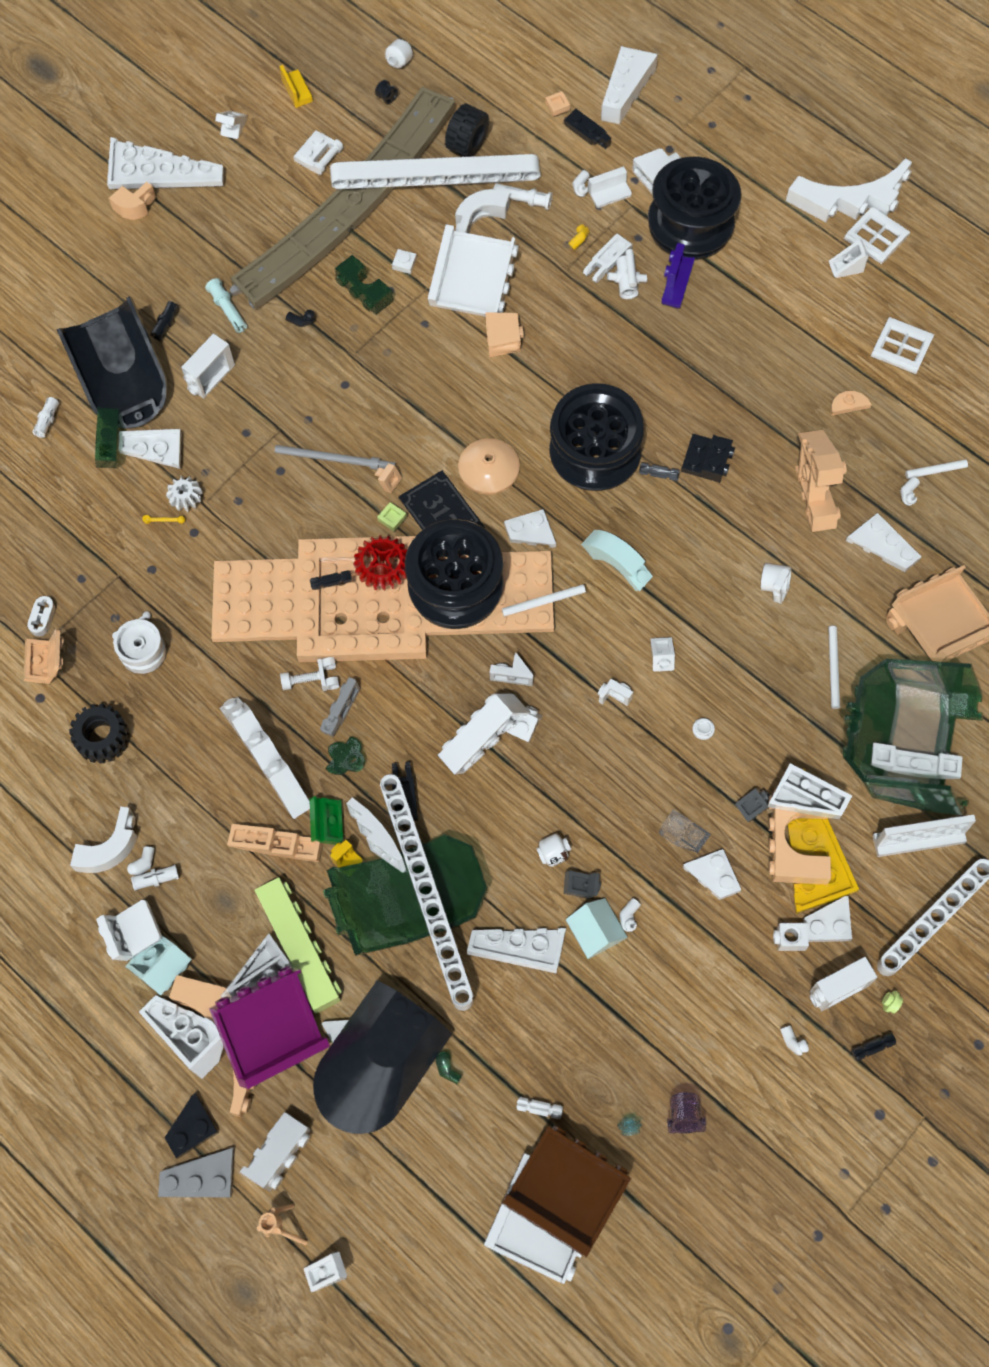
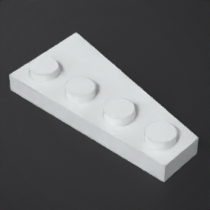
[467,928,566,973]

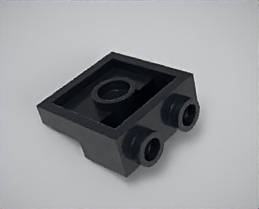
[681,434,735,483]

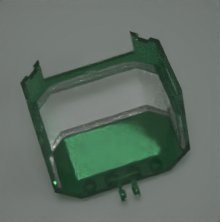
[843,658,983,815]

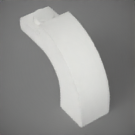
[455,189,510,233]
[70,807,137,873]

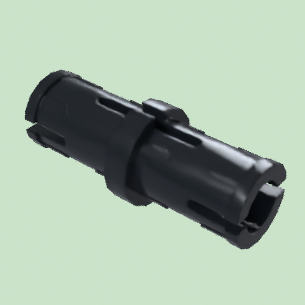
[150,301,179,341]

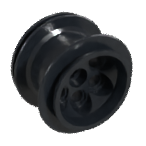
[648,156,742,259]
[549,383,644,491]
[405,519,504,629]

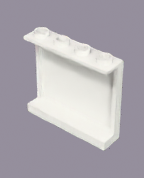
[428,224,519,317]
[484,1153,582,1284]

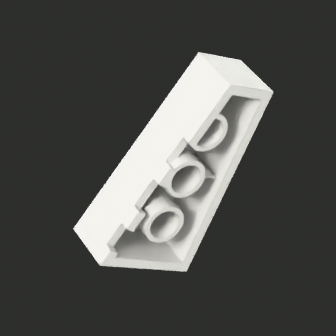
[438,694,530,775]

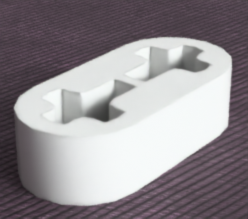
[28,596,56,636]

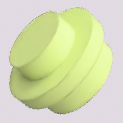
[882,991,903,1014]

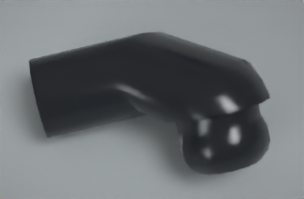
[285,310,315,327]

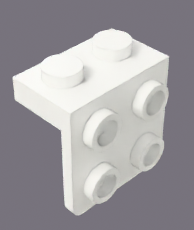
[96,900,162,961]

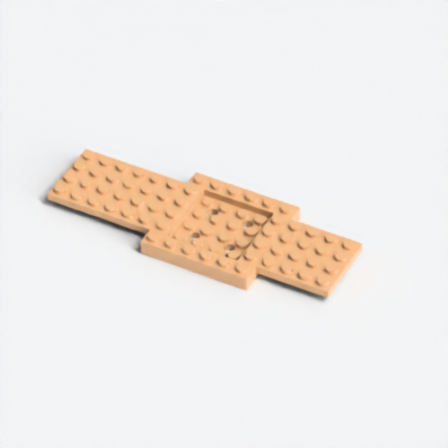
[211,536,554,662]

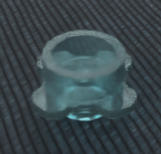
[617,1117,642,1136]

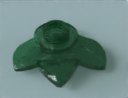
[326,737,365,775]

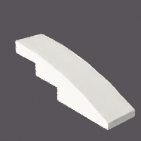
[346,797,406,873]

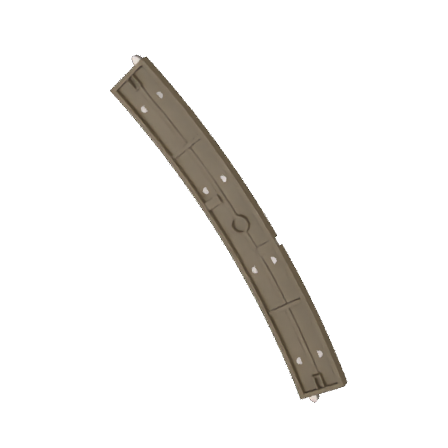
[230,87,455,309]

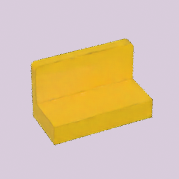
[279,65,313,108]

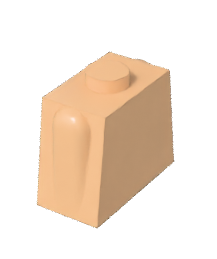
[485,312,524,357]

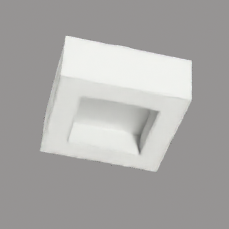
[392,249,417,274]

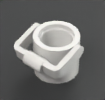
[761,563,792,604]

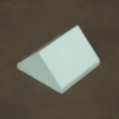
[566,898,628,959]

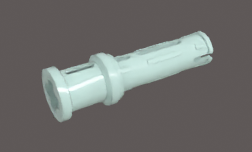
[205,278,247,333]

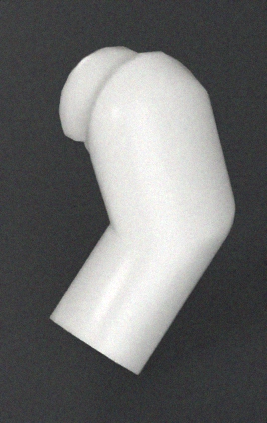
[780,1026,809,1055]

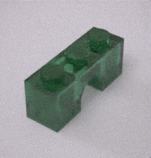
[335,254,393,315]

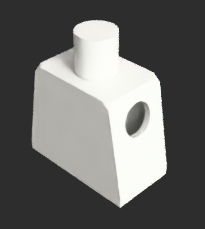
[632,148,680,194]

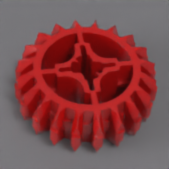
[353,534,408,591]

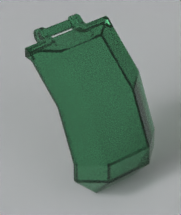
[323,834,488,956]

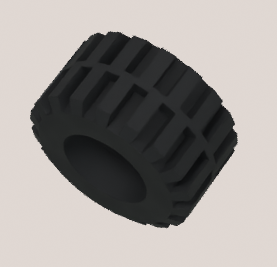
[445,103,489,157]
[69,704,129,764]

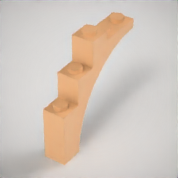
[169,975,256,1118]

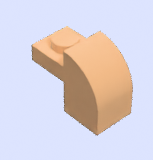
[109,182,156,220]

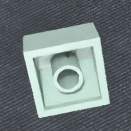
[125,936,192,995]

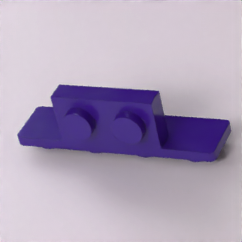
[661,243,695,308]

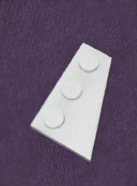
[118,429,182,469]
[846,513,922,572]

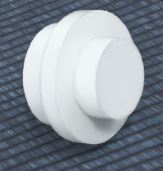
[692,718,715,740]

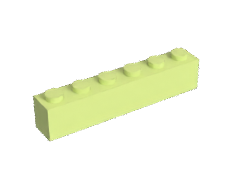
[255,877,342,1014]

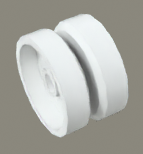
[113,619,166,674]

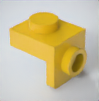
[330,840,363,876]

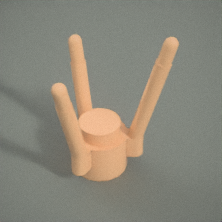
[257,1204,307,1245]

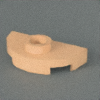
[831,391,872,416]

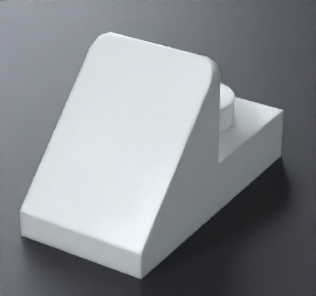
[216,111,248,139]
[490,653,533,686]
[304,1252,347,1292]

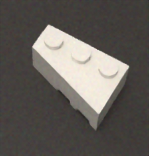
[768,764,852,820]
[220,934,293,998]
[240,1112,311,1192]

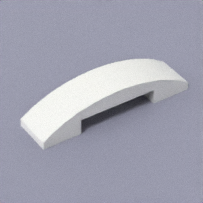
[871,743,962,779]

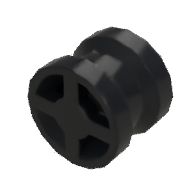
[375,79,398,104]

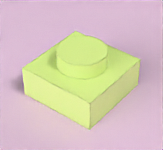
[377,502,407,532]

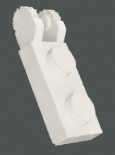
[583,234,632,283]

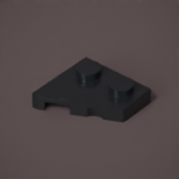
[164,1093,218,1159]

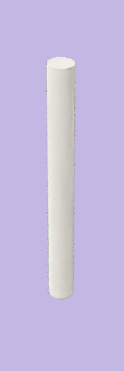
[502,584,586,617]
[828,626,840,709]

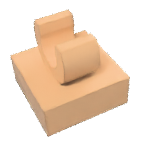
[374,463,402,493]

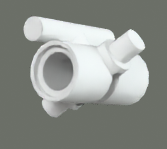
[607,249,647,299]

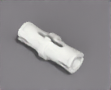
[32,397,59,438]
[131,865,179,891]

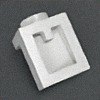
[650,637,675,672]

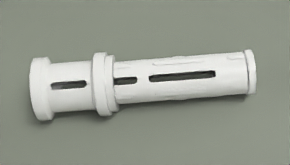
[494,183,553,210]

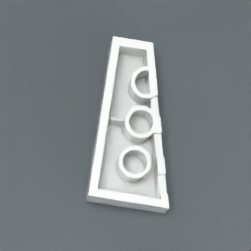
[601,46,658,124]

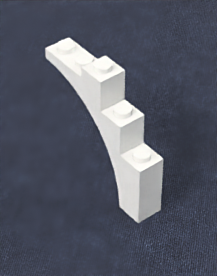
[786,158,912,222]
[220,697,310,819]

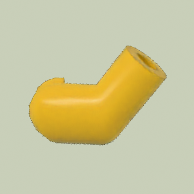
[568,224,590,250]

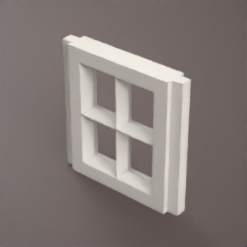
[844,207,910,264]
[871,317,934,374]

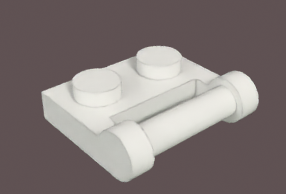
[294,130,344,175]

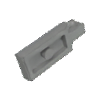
[320,677,360,737]

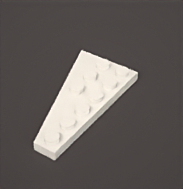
[107,137,224,189]

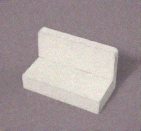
[588,167,632,208]

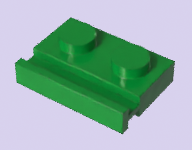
[309,796,343,845]

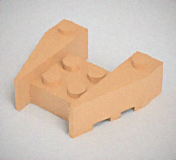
[795,430,847,532]

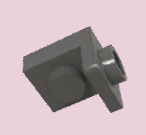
[735,788,770,822]

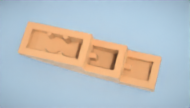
[227,824,323,862]

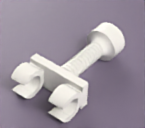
[280,657,339,691]

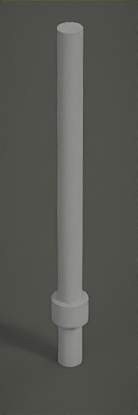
[275,445,396,470]

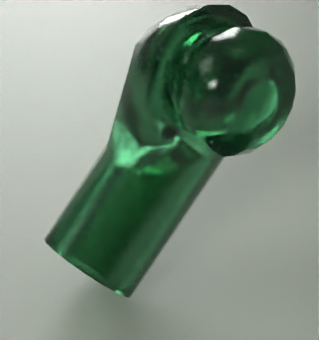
[436,1051,463,1085]

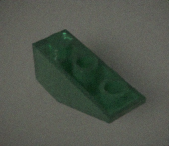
[95,408,119,468]

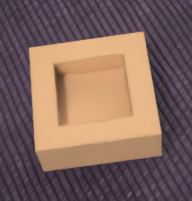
[545,91,570,116]
[886,608,907,635]

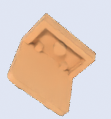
[24,629,64,684]

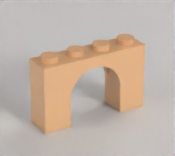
[769,789,831,885]

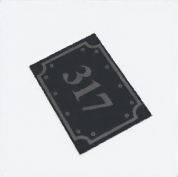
[398,470,486,530]

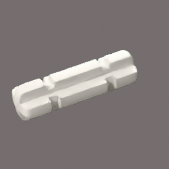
[516,1097,563,1119]

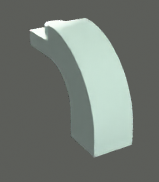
[581,530,653,591]

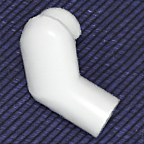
[572,170,590,196]
[900,477,920,506]
[127,847,154,876]
[619,898,641,932]

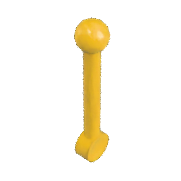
[142,515,185,524]

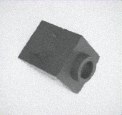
[563,870,601,899]

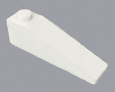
[139,995,224,1079]

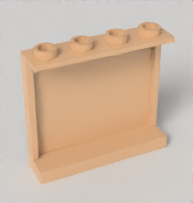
[892,565,989,667]

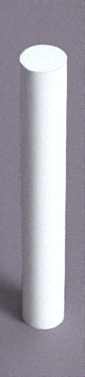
[905,459,968,479]

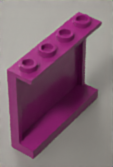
[209,966,330,1089]

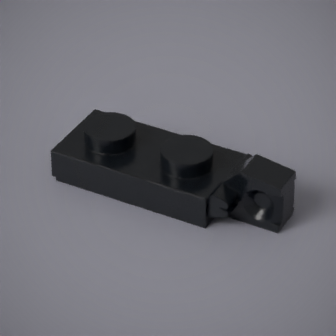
[563,108,611,150]

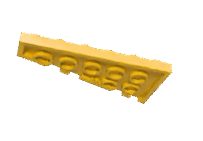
[787,768,859,915]

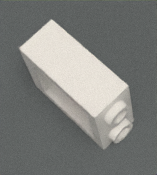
[181,334,235,399]
[810,957,878,1012]

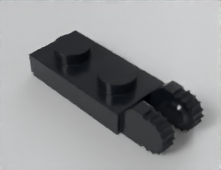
[392,761,418,821]

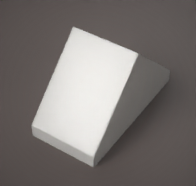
[829,239,868,278]

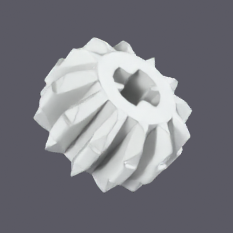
[166,476,202,512]

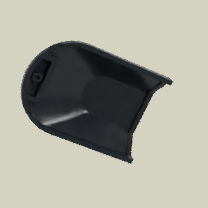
[57,296,168,429]
[313,980,453,1134]

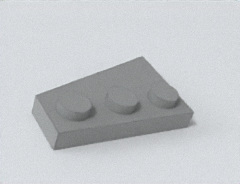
[158,1148,234,1198]

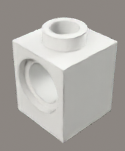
[773,923,809,951]

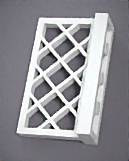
[872,815,976,857]

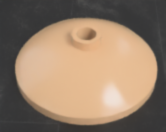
[458,438,520,495]

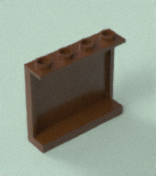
[502,1125,632,1258]

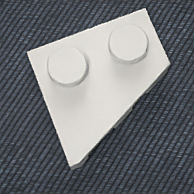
[683,849,741,900]
[803,896,852,942]

